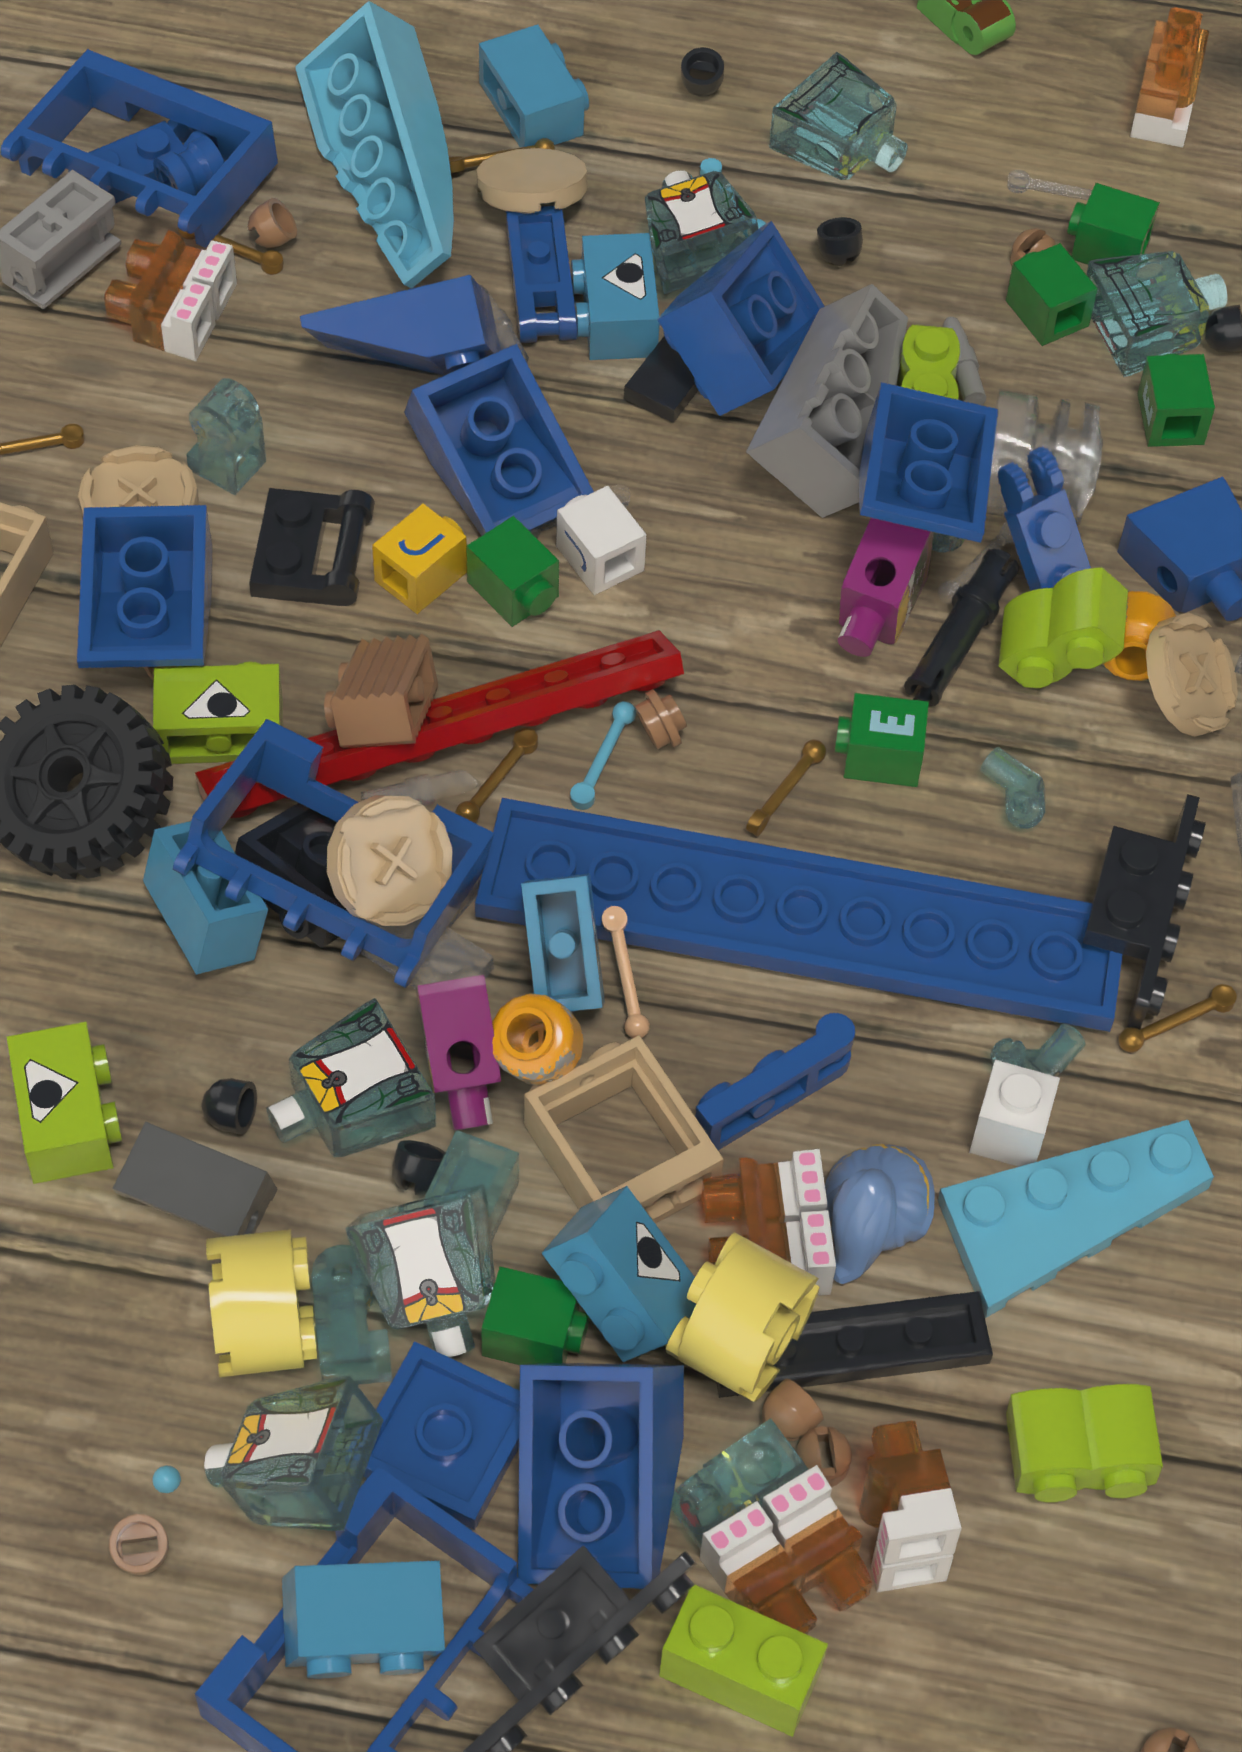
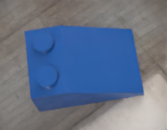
[657,221,825,416]
[300,275,501,376]
[404,344,594,536]
[859,382,998,543]
[77,505,213,668]
[518,1363,684,1589]

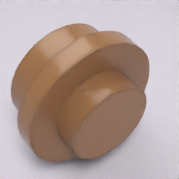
[634,689,687,750]

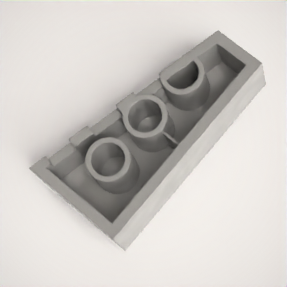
[746,284,908,518]

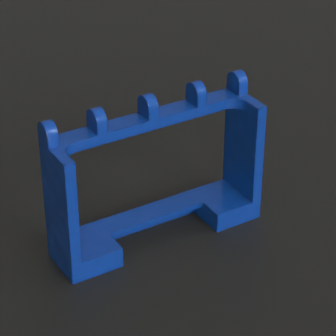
[1,49,278,248]
[173,719,495,988]
[195,1465,534,1752]

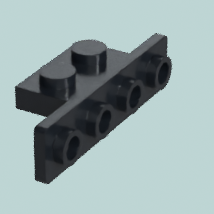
[1082,794,1206,1030]
[463,1545,697,1752]

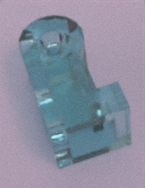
[186,378,266,495]
[311,1245,392,1387]
[671,1418,808,1550]

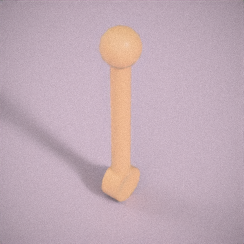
[602,906,650,1038]

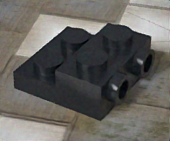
[235,803,347,948]

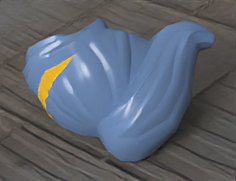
[825,1144,935,1284]

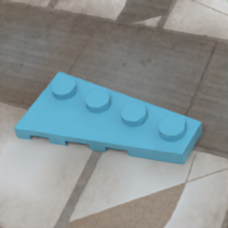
[937,1120,1214,1318]

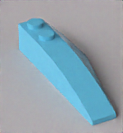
[295,1,454,289]

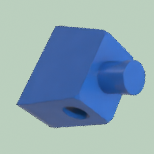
[1117,476,1242,621]

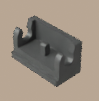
[112,1121,278,1237]

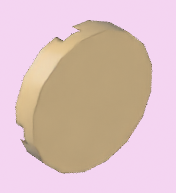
[476,148,587,213]
[78,445,199,516]
[1146,613,1238,737]
[327,795,452,926]

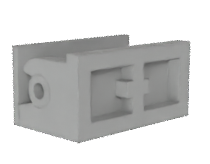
[0,170,121,309]

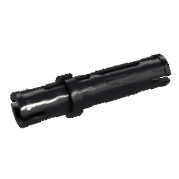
[904,548,1019,706]

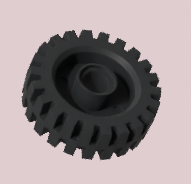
[0,685,173,880]

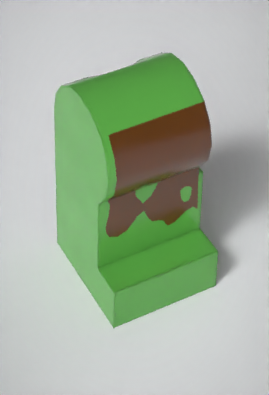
[917,0,1016,55]

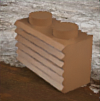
[324,633,438,749]

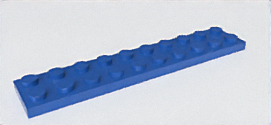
[475,798,1123,1032]

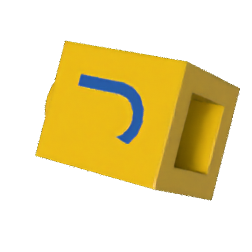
[372,503,467,614]

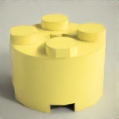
[206,1229,317,1377]
[666,1232,820,1402]

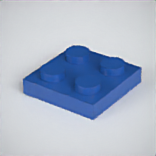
[348,1341,520,1530]

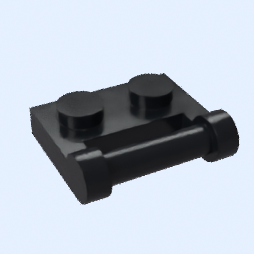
[249,488,375,606]

